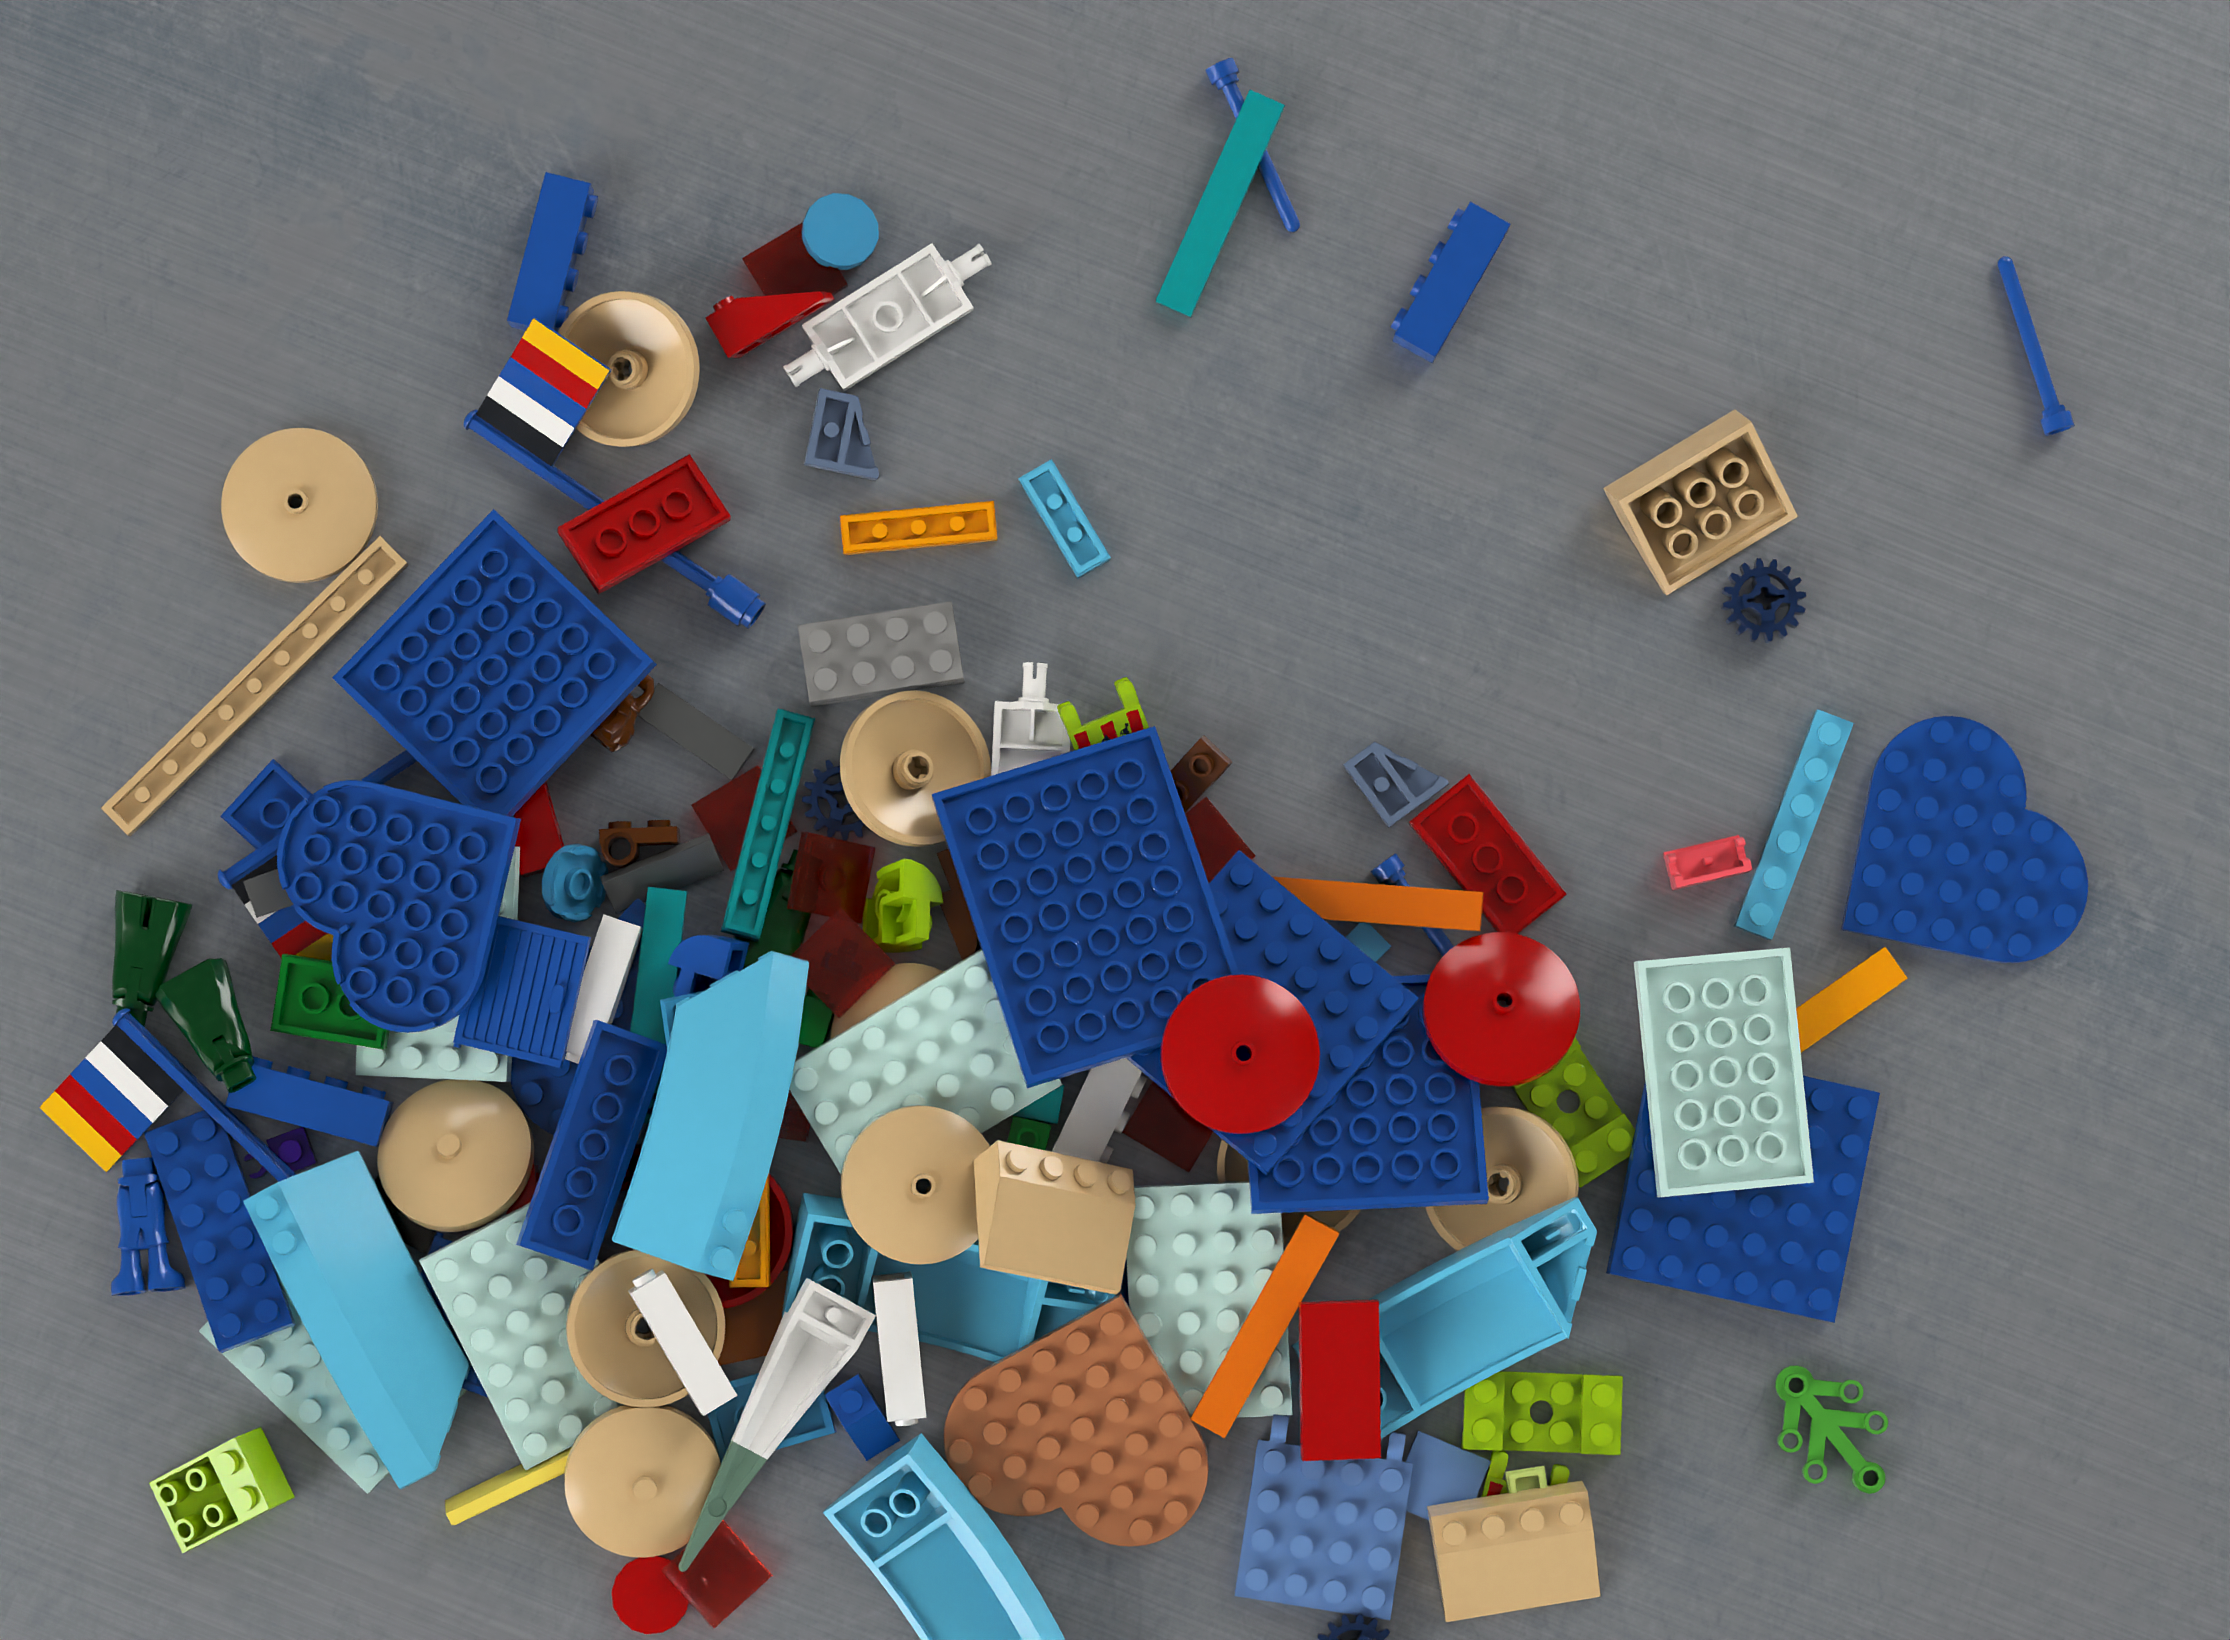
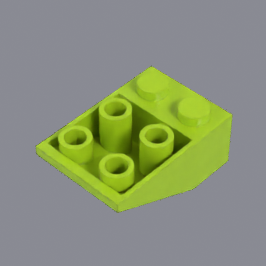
[149,1427,295,1553]

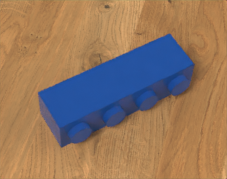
[507,172,598,332]
[1391,201,1511,364]
[225,1056,394,1147]

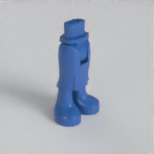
[111,1157,186,1296]

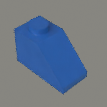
[825,1373,900,1461]

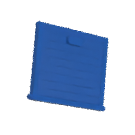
[453,916,591,1068]

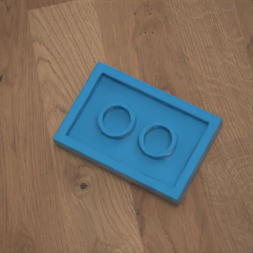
[708,1373,836,1463]

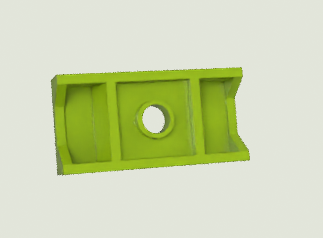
[1511,1038,1635,1189]
[1461,1371,1623,1455]

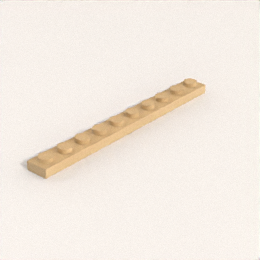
[101,536,409,837]

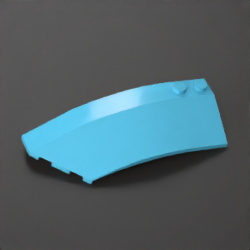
[612,951,809,1281]
[243,1151,471,1490]
[782,1193,1115,1362]
[1292,1196,1597,1439]
[823,1433,1065,1640]

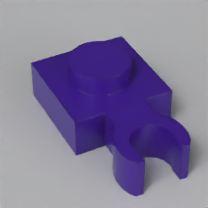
[243,1127,318,1179]

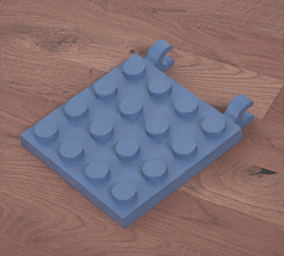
[1234,1414,1413,1620]

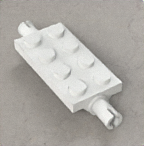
[783,243,992,392]
[991,662,1071,776]

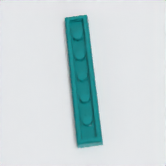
[1155,90,1285,318]
[720,708,815,942]
[630,887,688,1124]

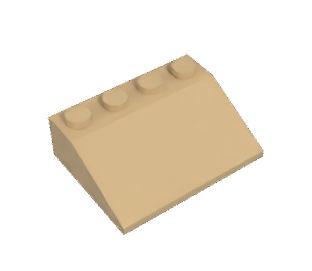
[1603,409,1798,596]
[974,1140,1136,1295]
[1427,1481,1601,1622]

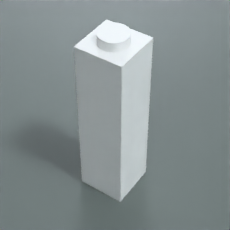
[565,914,643,1064]
[628,1269,738,1416]
[872,1271,927,1426]

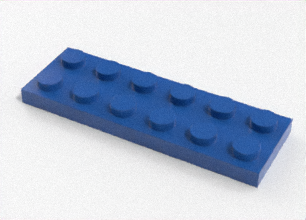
[516,1020,667,1271]
[144,1110,296,1353]

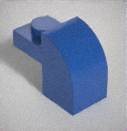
[668,935,749,997]

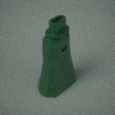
[733,849,822,969]
[112,890,193,1027]
[155,958,256,1093]

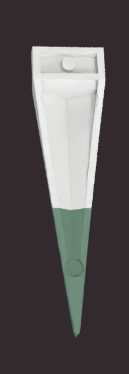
[679,1278,876,1572]

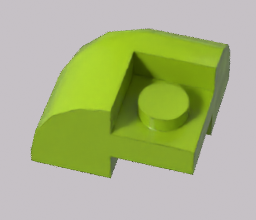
[862,858,943,953]

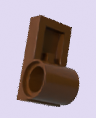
[1171,735,1232,813]
[599,820,680,868]

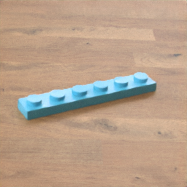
[1734,709,1854,940]

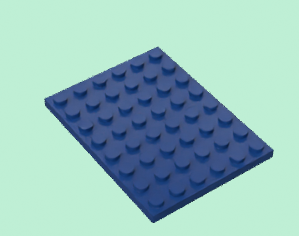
[932,726,1240,1088]

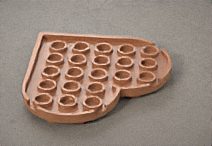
[944,1293,1209,1547]

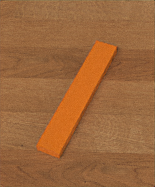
[1271,876,1484,932]
[1190,1213,1340,1439]

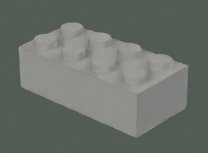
[798,601,965,707]

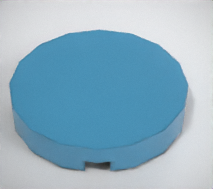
[802,193,879,270]
[542,843,608,923]

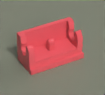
[1663,835,1753,891]

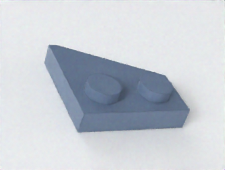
[804,388,879,481]
[1343,742,1449,828]

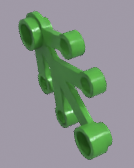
[1775,1365,1888,1494]

